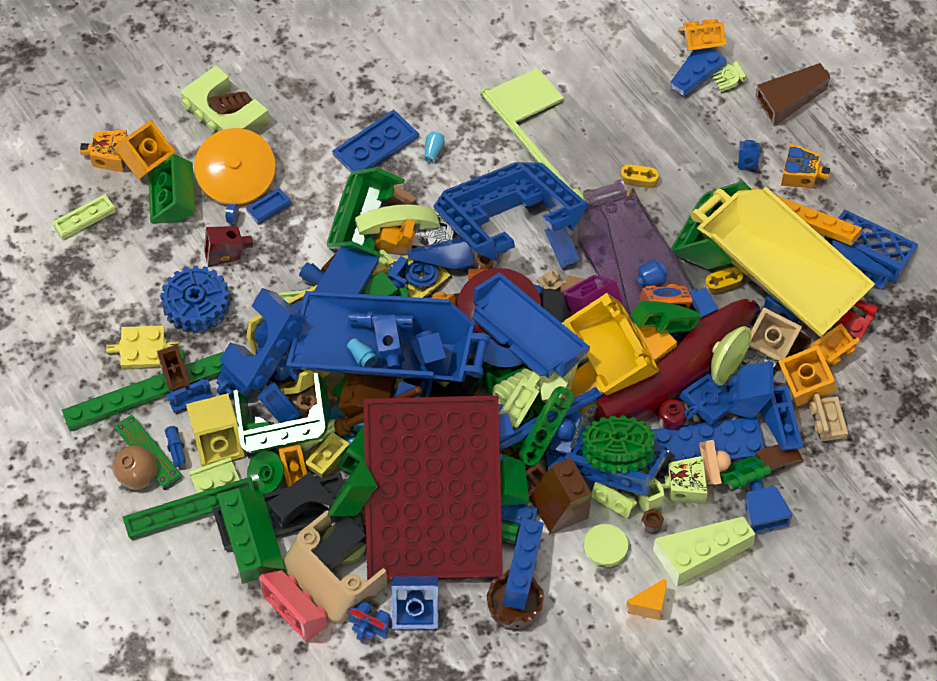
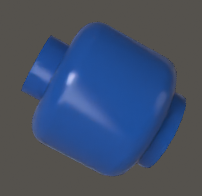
[636,259,669,288]

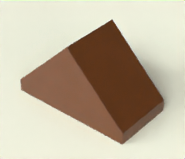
[157,344,190,391]

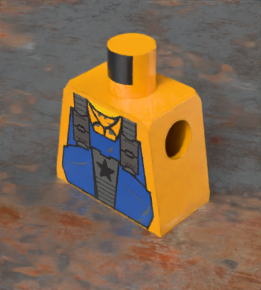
[781,144,831,188]

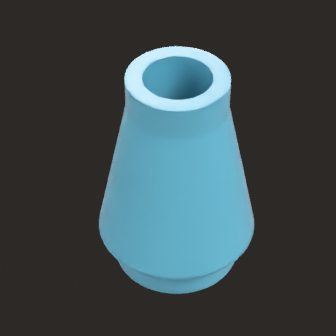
[423,131,445,163]
[347,338,378,368]

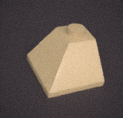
[749,308,802,361]

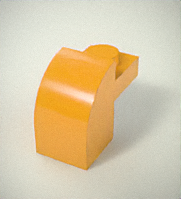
[375,218,415,255]

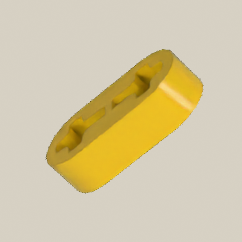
[620,164,659,188]
[705,267,743,295]

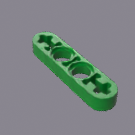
[519,386,574,466]

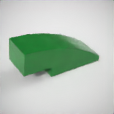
[630,301,702,333]

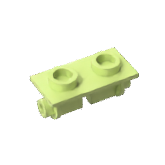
[591,482,638,519]

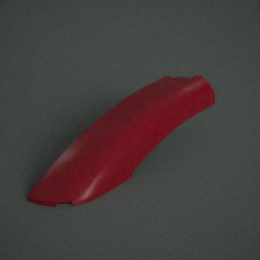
[595,299,760,422]

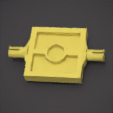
[106,325,180,369]

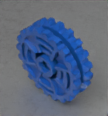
[160,265,231,333]

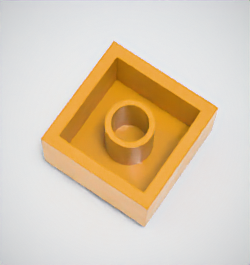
[114,119,176,180]
[778,345,837,407]

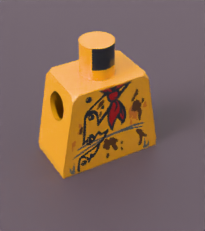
[80,130,128,172]

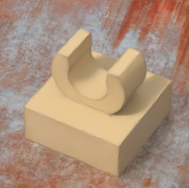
[537,269,566,292]

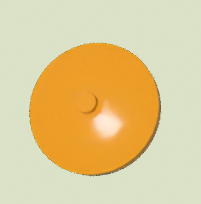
[194,128,276,206]

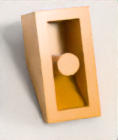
[277,443,307,487]

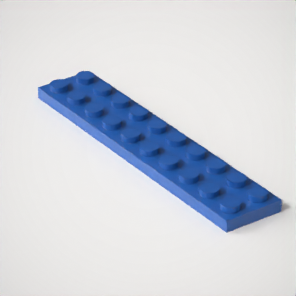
[545,417,764,480]

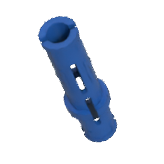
[348,311,415,329]

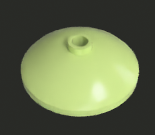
[711,326,752,386]

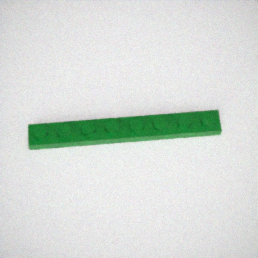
[62,351,224,431]

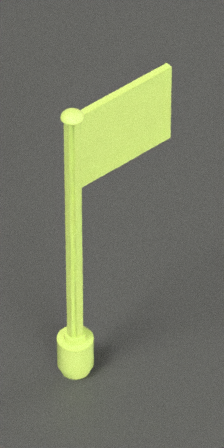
[480,68,592,218]

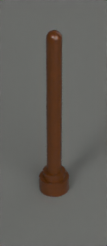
[334,386,422,437]

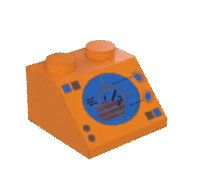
[639,284,692,309]

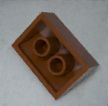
[338,374,397,418]

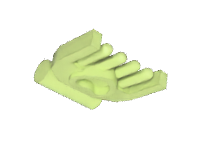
[712,61,748,92]

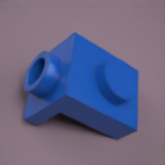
[738,140,760,170]
[387,256,408,290]

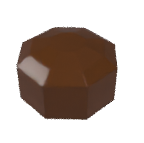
[641,509,664,533]

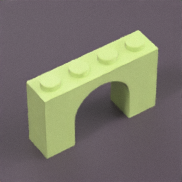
[180,66,269,133]

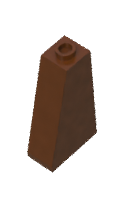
[755,63,830,126]

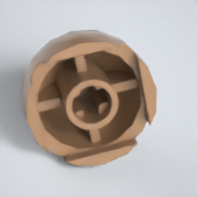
[112,445,158,490]

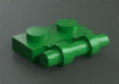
[720,456,771,489]

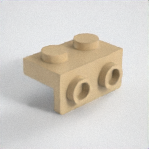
[809,394,848,441]

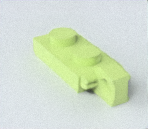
[499,371,541,429]

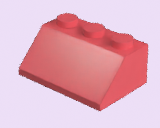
[259,570,327,643]

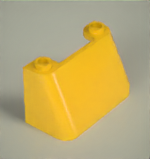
[564,293,659,395]

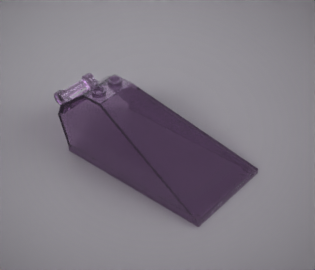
[578,179,696,336]

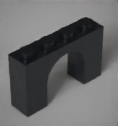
[267,472,366,571]

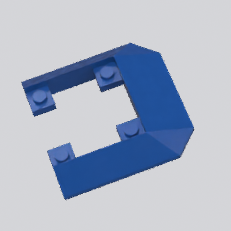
[433,162,587,261]

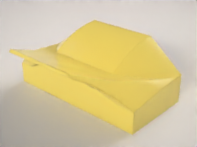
[304,432,350,478]

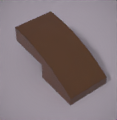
[755,444,804,471]

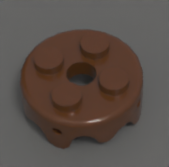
[486,569,544,629]

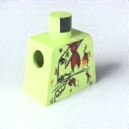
[655,456,707,504]

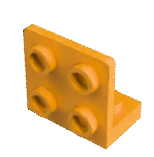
[678,19,726,51]

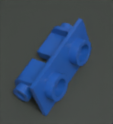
[166,379,214,412]

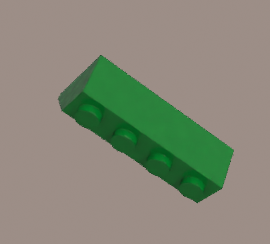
[217,488,286,584]

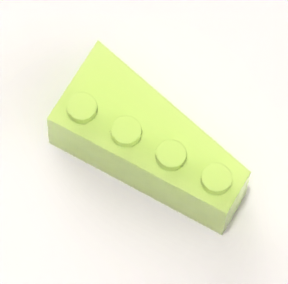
[653,517,756,586]

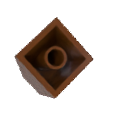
[530,458,592,535]

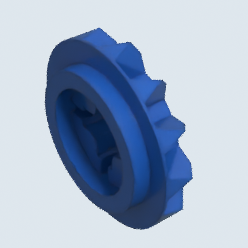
[405,261,438,289]

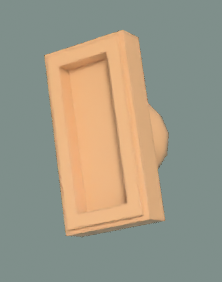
[699,440,731,486]

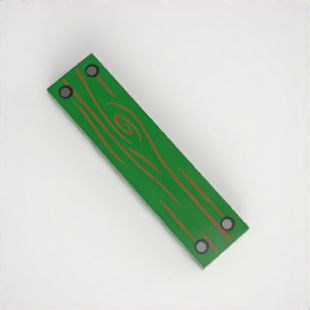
[114,415,181,490]

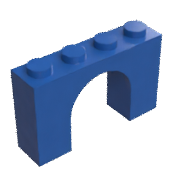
[220,288,305,391]

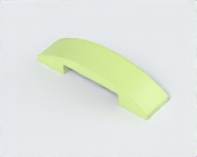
[355,205,440,235]

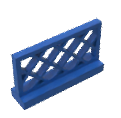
[824,209,918,283]
[564,438,668,496]

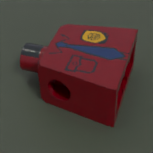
[204,226,253,267]

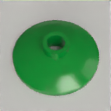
[247,451,284,494]

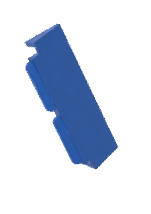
[472,272,590,378]

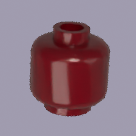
[658,399,686,431]

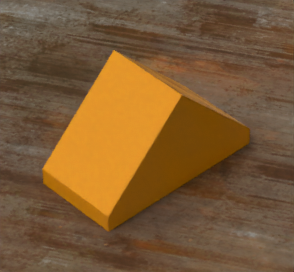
[626,578,667,620]

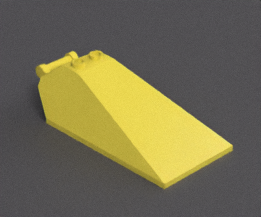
[690,187,875,337]

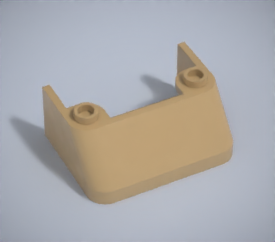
[283,511,388,624]

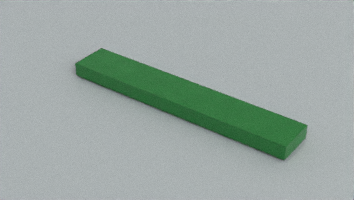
[122,477,255,538]

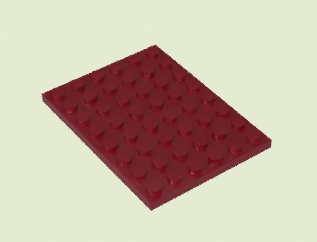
[364,396,503,580]

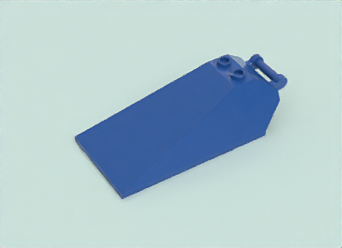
[286,291,490,382]

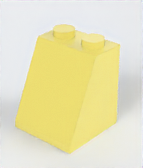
[186,394,245,467]

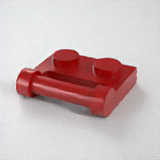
[832,300,879,341]

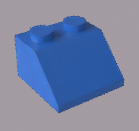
[727,361,774,420]
[392,576,438,629]

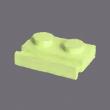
[189,457,239,493]

